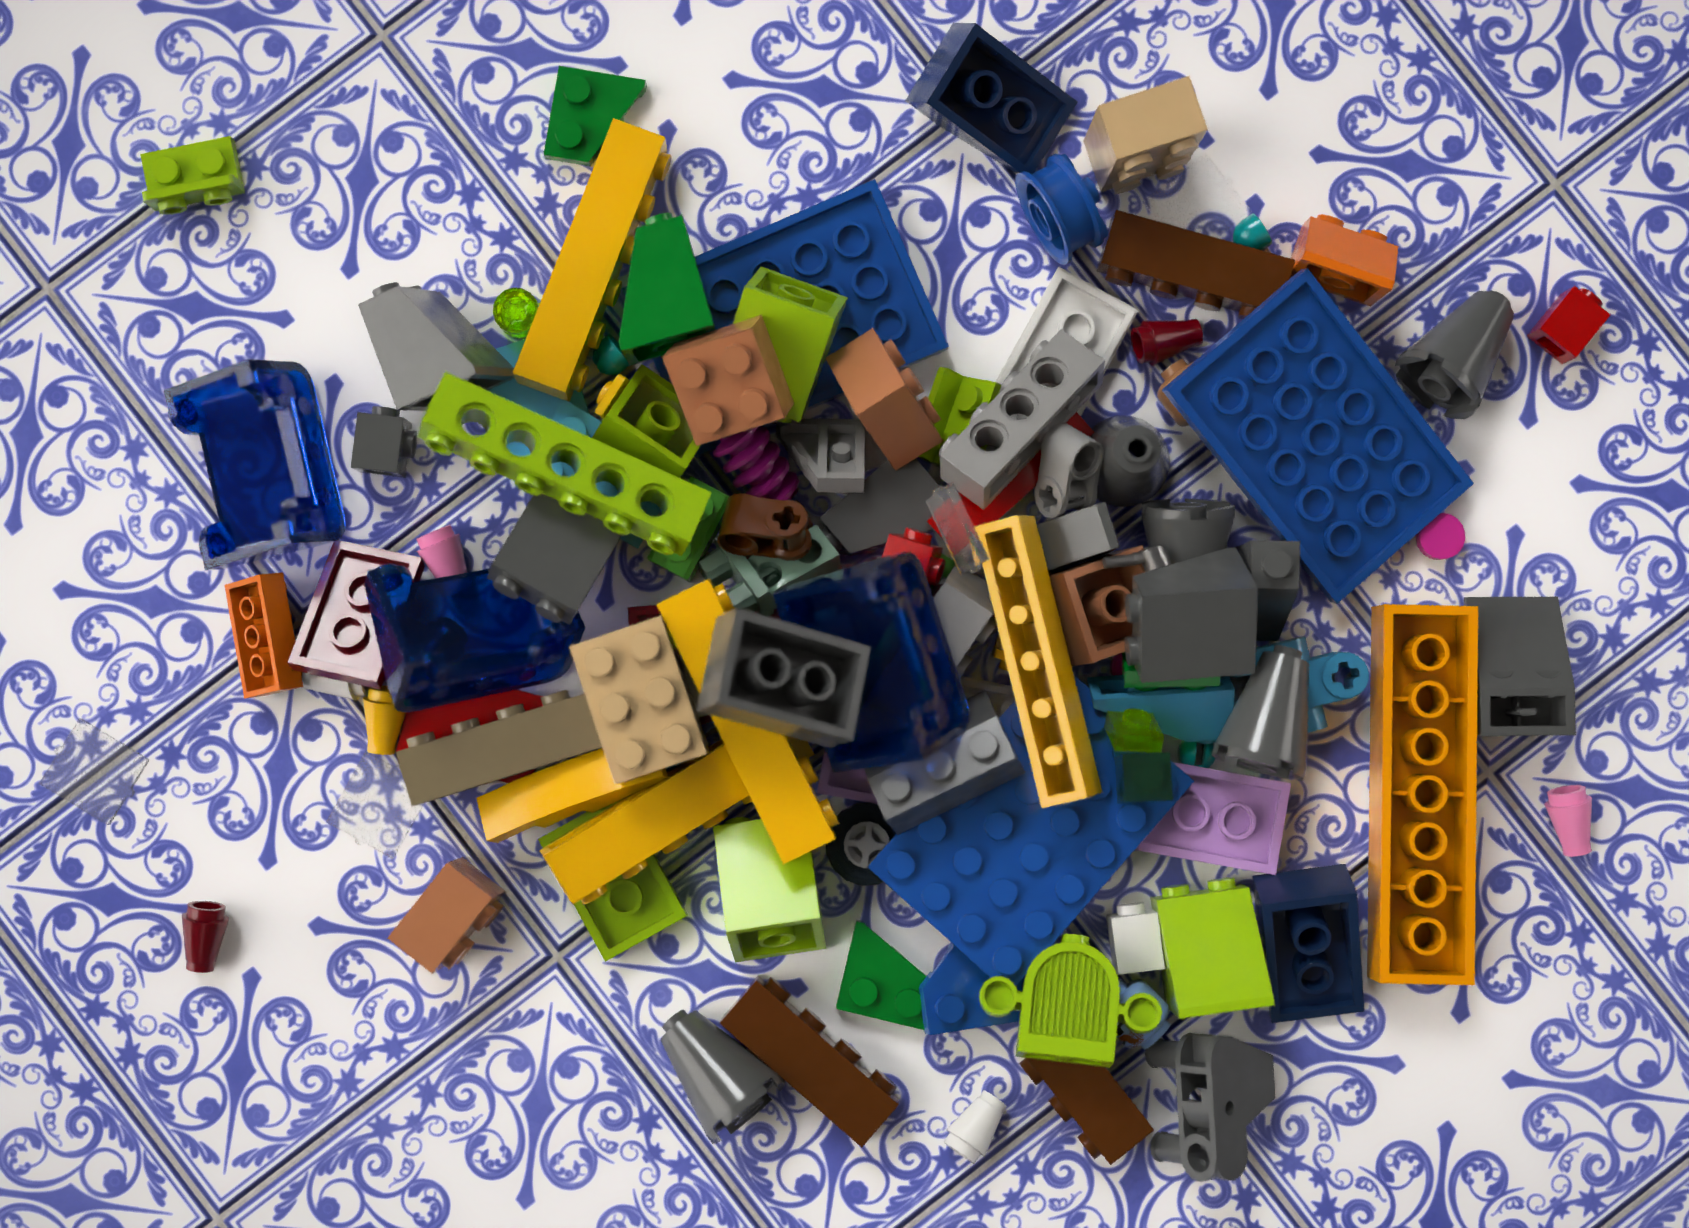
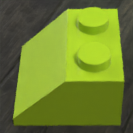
[592,364,701,478]

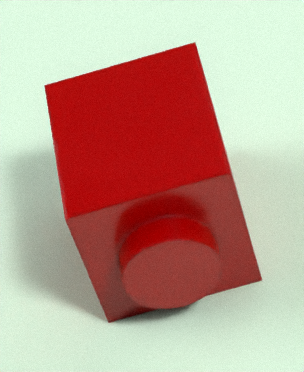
[1527,286,1611,365]

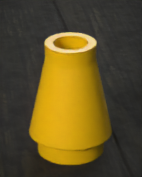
[363,685,409,755]

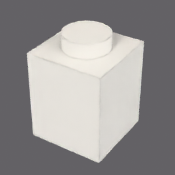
[1106,902,1165,975]

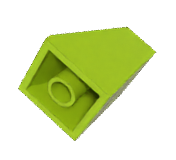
[733,266,848,423]
[713,817,827,963]
[1150,877,1275,1019]

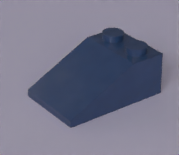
[905,23,1078,174]
[1252,864,1364,1023]

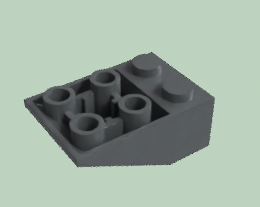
[1464,596,1576,736]

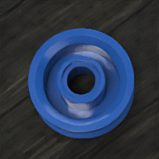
[1015,153,1108,265]

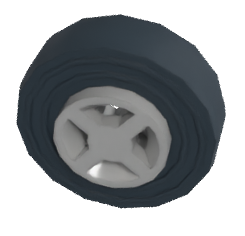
[826,803,896,886]

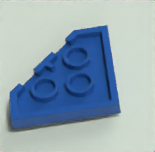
[919,942,1055,1035]

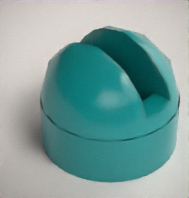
[1233,213,1272,250]
[592,334,629,375]
[1178,741,1216,768]

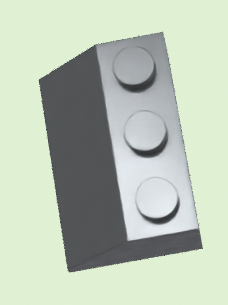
[860,690,1025,835]

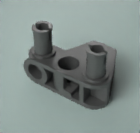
[1145,1033,1276,1182]

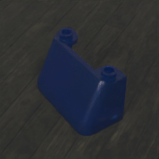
[164,359,346,571]
[773,551,969,773]
[365,563,586,712]

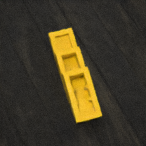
[476,748,668,843]

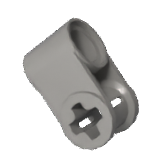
[1034,423,1104,519]

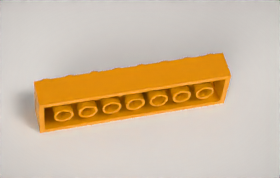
[1367,604,1478,985]

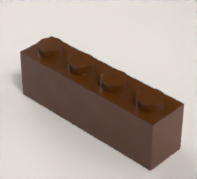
[1096,210,1295,320]
[720,975,899,1148]

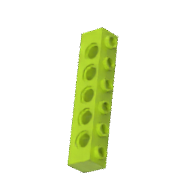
[418,372,712,556]

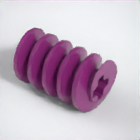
[713,426,799,500]

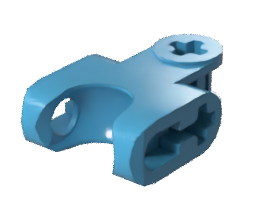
[1230,636,1369,733]

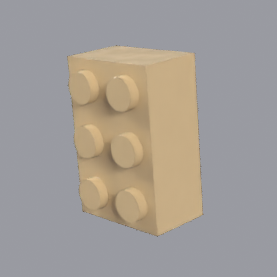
[1083,76,1208,194]
[569,616,711,785]

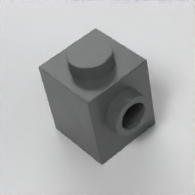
[351,406,417,478]

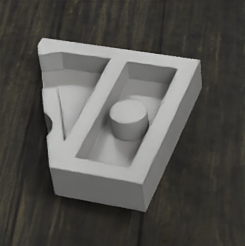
[776,418,865,494]

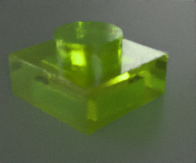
[1104,708,1164,753]

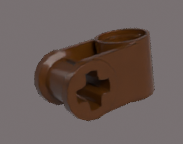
[717,494,812,561]

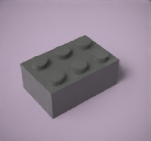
[697,608,871,748]

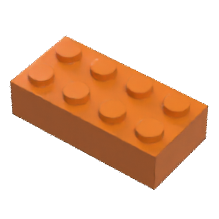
[224,572,303,699]

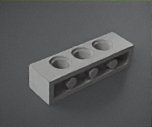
[939,329,1105,510]

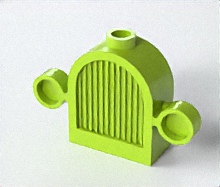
[979,934,1162,1068]

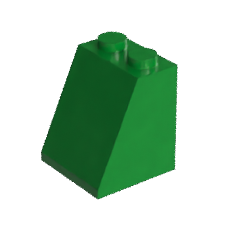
[619,213,716,366]

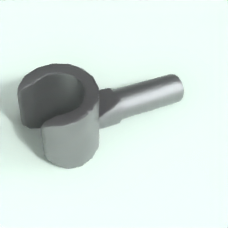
[1102,546,1171,572]

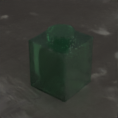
[1115,752,1173,804]

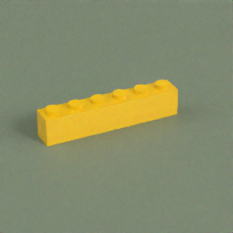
[513,118,672,402]
[973,515,1102,808]
[656,578,840,864]
[539,738,815,905]

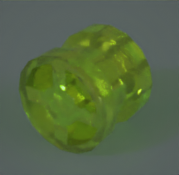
[493,288,539,339]

